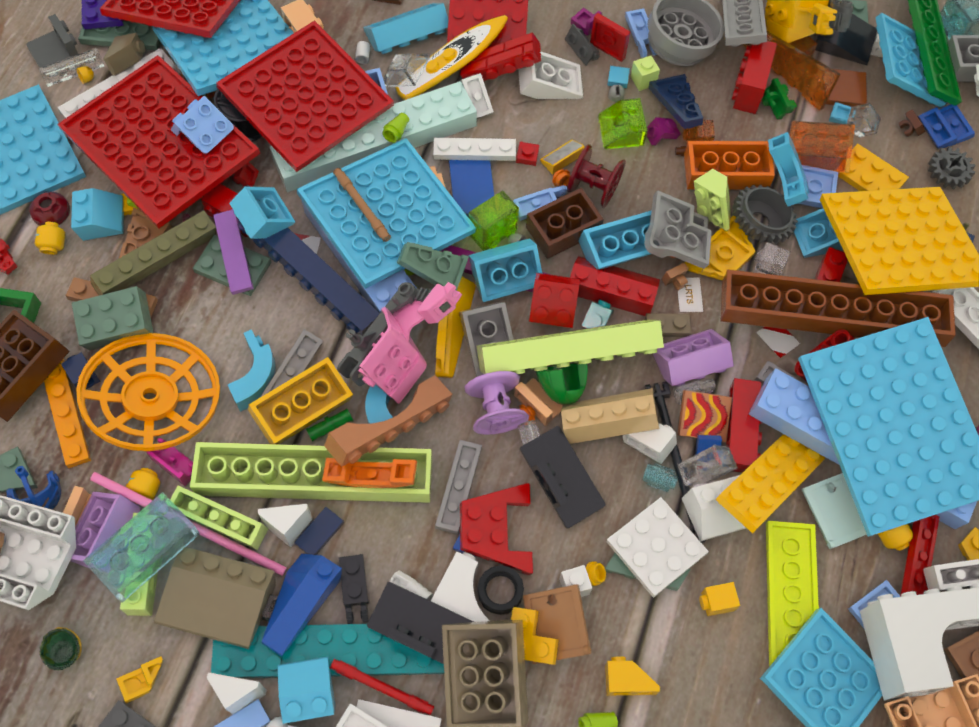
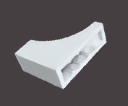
[431,552,490,622]

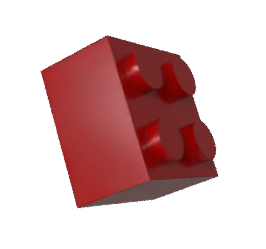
[529,273,580,328]

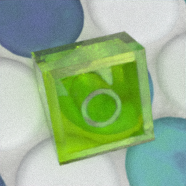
[598,98,647,149]

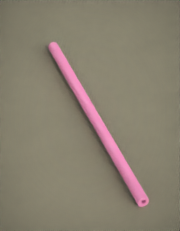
[90,472,287,576]

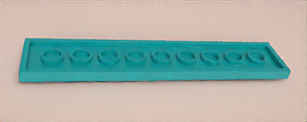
[211,624,444,678]

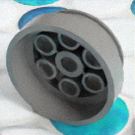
[648,0,724,66]

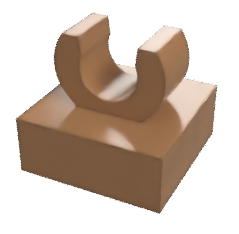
[661,262,689,291]

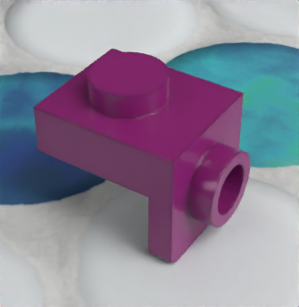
[570,8,602,36]
[644,117,681,146]

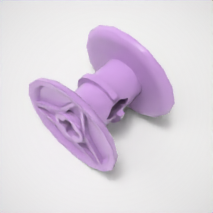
[465,371,529,435]

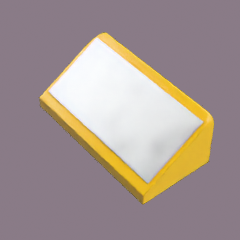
[540,140,585,175]

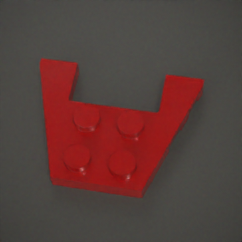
[460,483,533,575]

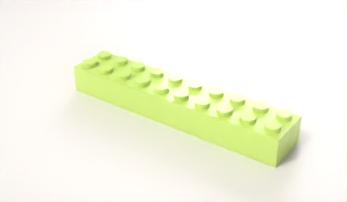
[190,442,432,503]

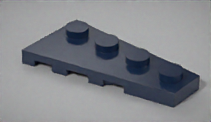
[649,74,704,129]

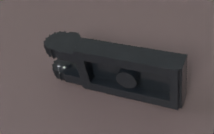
[339,554,369,624]

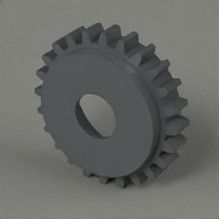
[732,185,798,245]

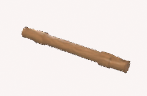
[333,168,391,242]

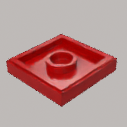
[590,13,630,62]

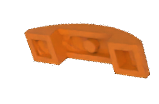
[322,458,417,488]

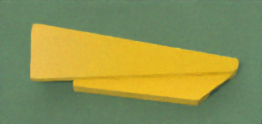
[435,276,476,378]

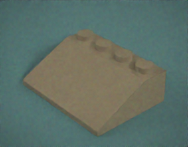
[154,546,276,649]
[442,620,528,727]

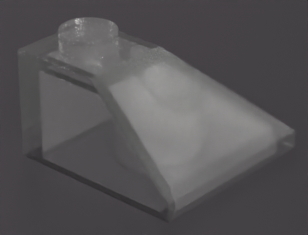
[383,53,430,87]

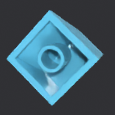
[229,186,295,239]
[71,188,124,241]
[278,657,336,724]

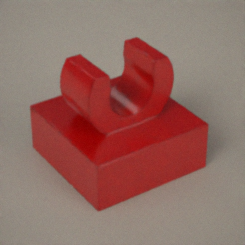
[231,162,259,187]

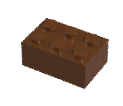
[526,188,604,259]

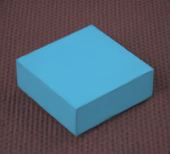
[607,66,630,88]
[829,102,855,127]

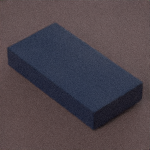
[294,507,344,555]

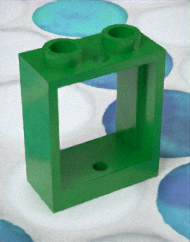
[0,288,41,323]

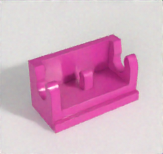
[145,438,193,486]

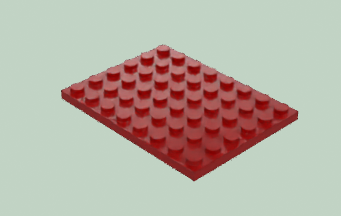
[57,55,261,229]

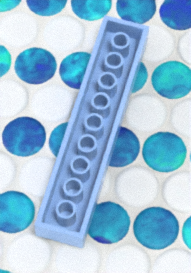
[749,368,977,529]

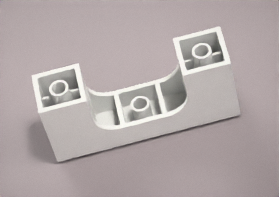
[860,584,979,701]

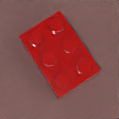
[731,41,777,115]

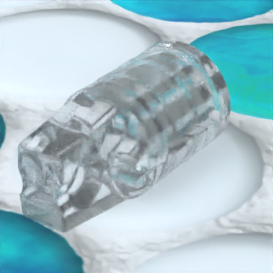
[673,379,716,406]
[517,420,541,445]

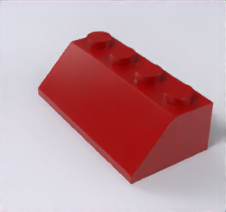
[570,256,660,316]

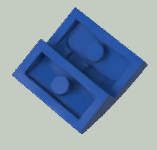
[918,104,975,149]

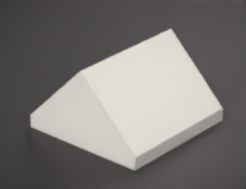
[258,504,313,548]
[207,673,267,714]

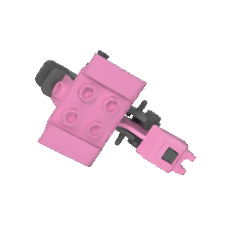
[337,282,462,404]

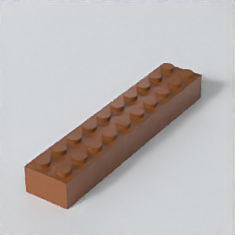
[720,269,956,347]

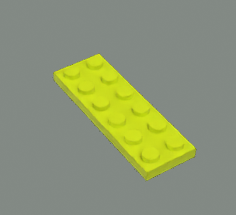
[766,521,819,666]

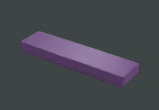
[213,209,254,295]

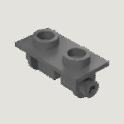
[565,24,600,66]

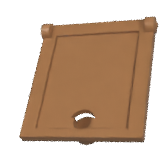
[523,584,591,664]

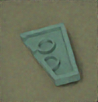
[397,242,469,291]
[0,447,37,493]

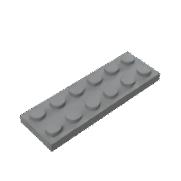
[722,0,767,47]

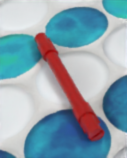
[330,658,434,716]

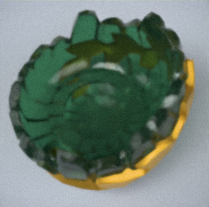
[39,627,82,671]

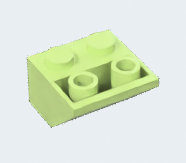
[694,169,731,231]

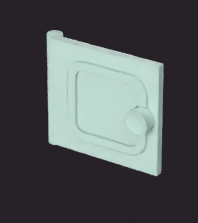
[801,473,867,549]

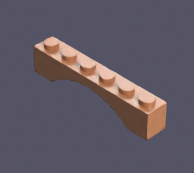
[324,375,453,467]

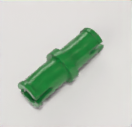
[306,408,353,442]

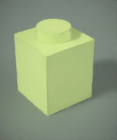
[630,55,660,91]

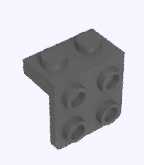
[26,14,79,72]

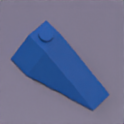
[262,554,342,657]

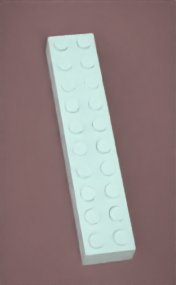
[270,81,477,192]

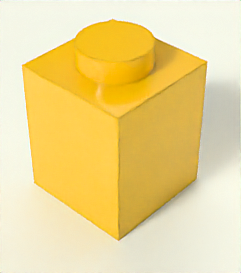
[699,582,740,616]

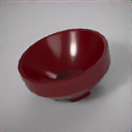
[30,192,70,226]

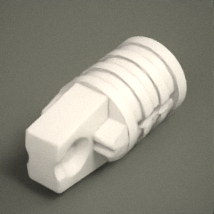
[390,570,433,601]

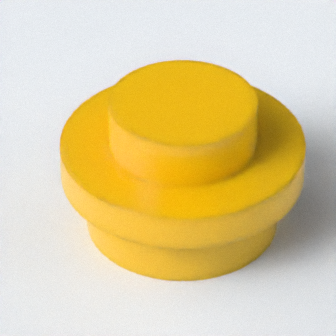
[586,561,606,586]

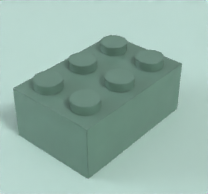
[72,286,154,350]

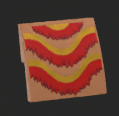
[677,390,732,442]

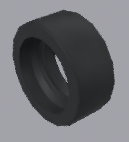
[478,565,524,615]

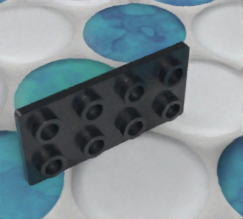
[520,426,606,529]
[367,582,474,664]

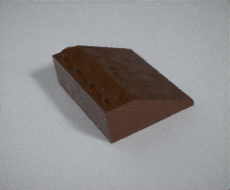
[0,309,70,422]

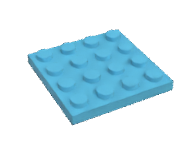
[875,13,947,108]
[760,608,882,727]

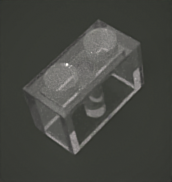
[678,445,737,487]

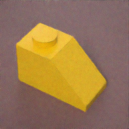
[605,657,660,696]

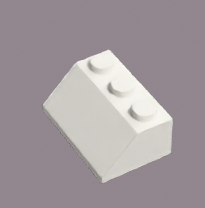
[682,475,746,542]

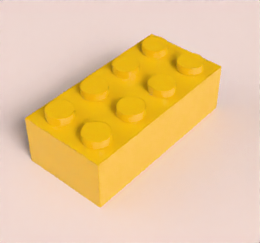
[248,357,353,445]

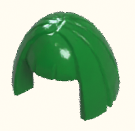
[536,363,588,405]

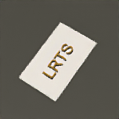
[678,277,703,312]

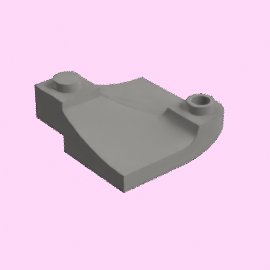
[644,190,712,269]

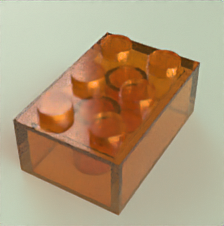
[790,121,855,173]

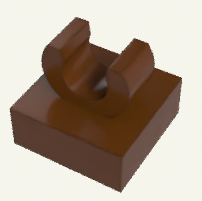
[899,109,925,137]

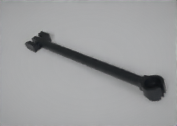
[645,381,706,544]

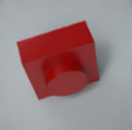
[516,142,540,166]

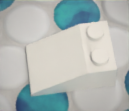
[518,52,583,99]

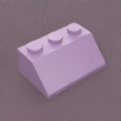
[653,329,734,386]
[70,492,142,573]

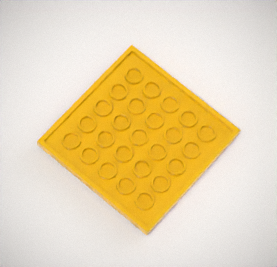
[820,187,979,295]

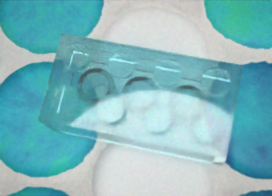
[83,492,200,603]

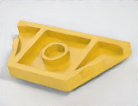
[685,216,756,281]

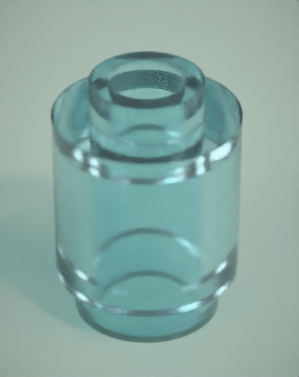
[642,463,678,492]

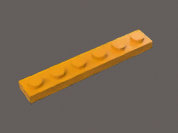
[44,359,91,469]

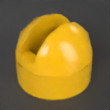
[76,66,94,84]

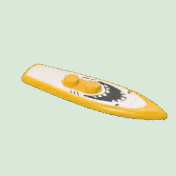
[395,15,508,100]

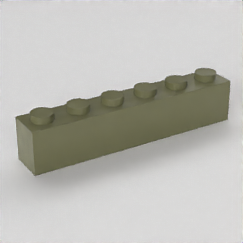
[90,210,216,295]

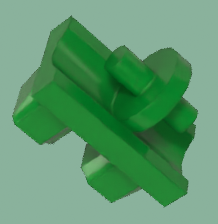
[761,78,797,119]

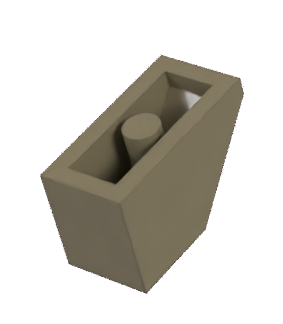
[103,33,145,76]

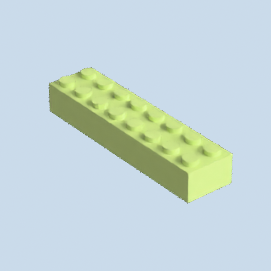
[476,320,664,374]

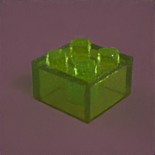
[469,190,519,251]

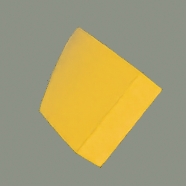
[116,656,163,704]

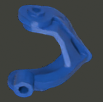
[6,466,61,510]

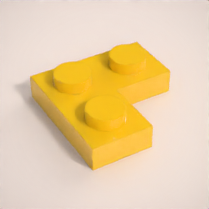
[511,607,559,665]

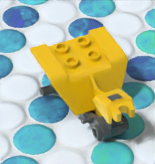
[765,0,853,43]

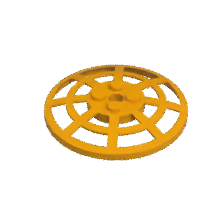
[76,333,220,451]

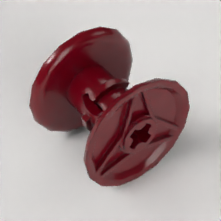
[567,144,626,208]

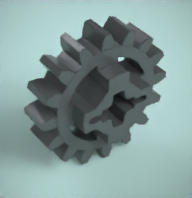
[928,147,975,189]

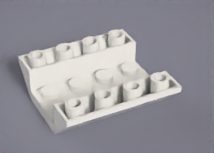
[0,495,76,610]

